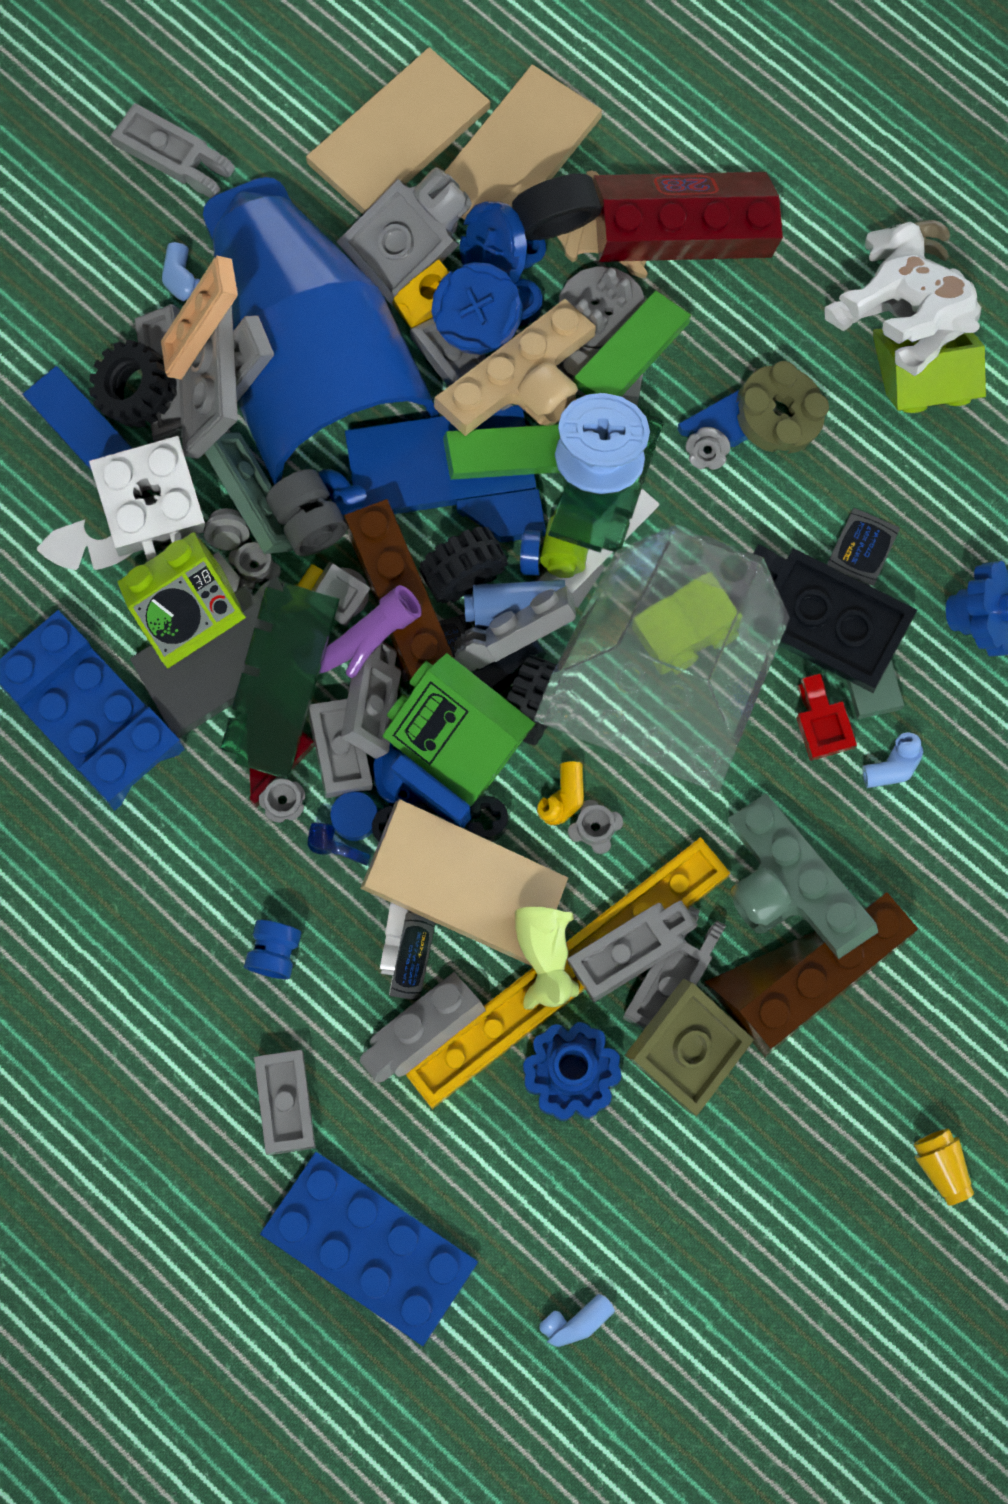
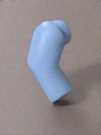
[862,732,923,788]

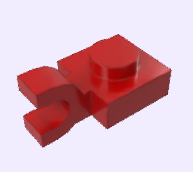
[796,674,857,761]

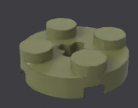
[736,361,829,454]

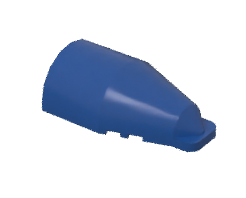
[203,177,439,485]

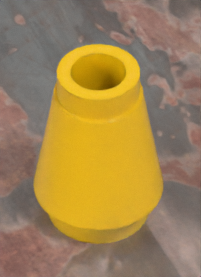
[914,1128,975,1206]

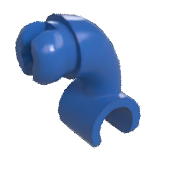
[318,469,366,516]

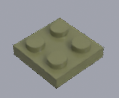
[624,979,754,1116]

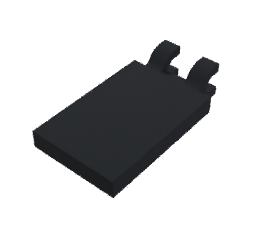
[728,544,917,694]

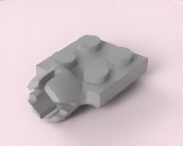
[337,167,472,305]

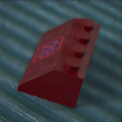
[593,172,783,262]

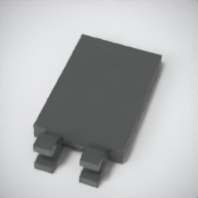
[130,576,317,738]

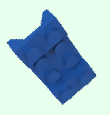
[0,610,185,811]

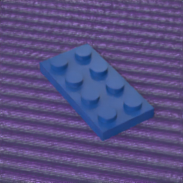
[260,1152,478,1347]

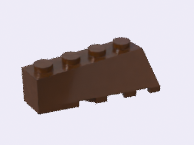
[703,892,918,1057]

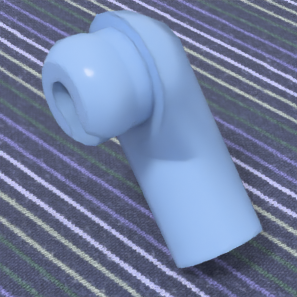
[162,242,200,301]
[539,1294,615,1347]

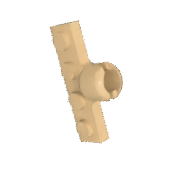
[434,299,596,436]

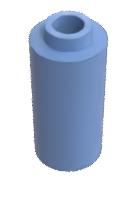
[464,580,567,630]

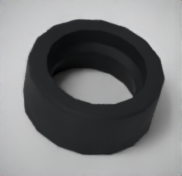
[512,174,601,241]

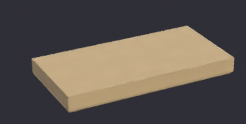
[306,47,490,214]
[444,64,602,220]
[360,799,569,966]

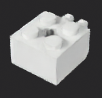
[89,436,205,562]

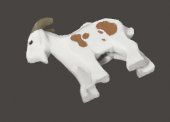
[825,220,981,376]

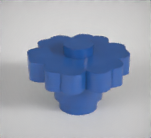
[946,561,1008,657]
[523,1022,622,1122]

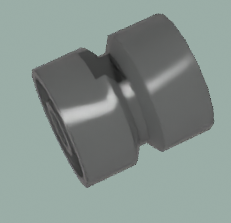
[266,469,348,556]

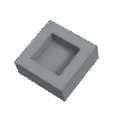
[305,562,370,627]

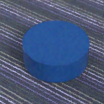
[515,279,542,326]
[520,530,543,576]
[330,792,378,841]

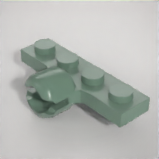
[728,793,878,959]

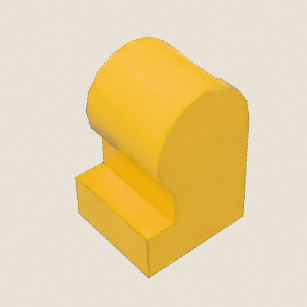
[392,259,449,329]

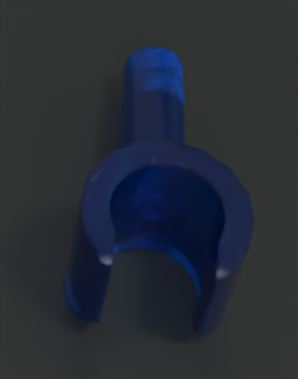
[307,823,371,866]

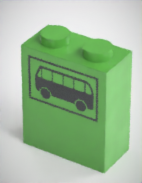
[382,653,536,807]

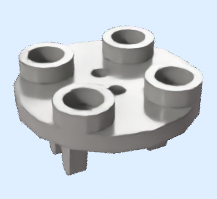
[559,266,645,350]

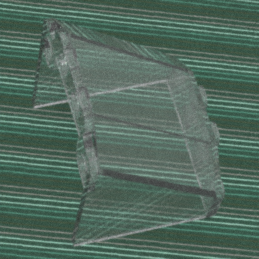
[534,524,790,793]

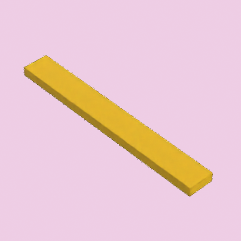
[406,837,731,1109]

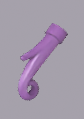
[294,586,421,678]

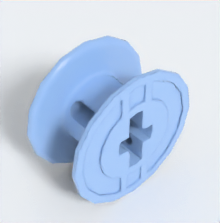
[555,393,650,494]

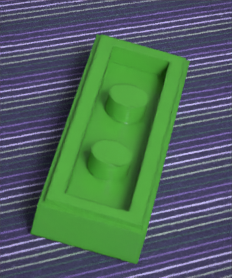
[573,290,691,397]
[443,424,560,480]

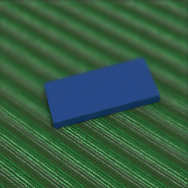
[345,405,536,514]

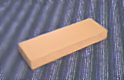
[161,256,238,380]

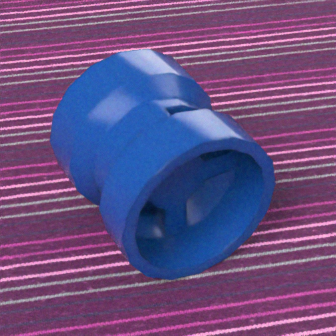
[244,920,302,980]

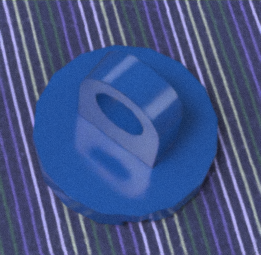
[459,201,546,284]
[431,262,523,355]

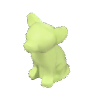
[515,907,579,1010]

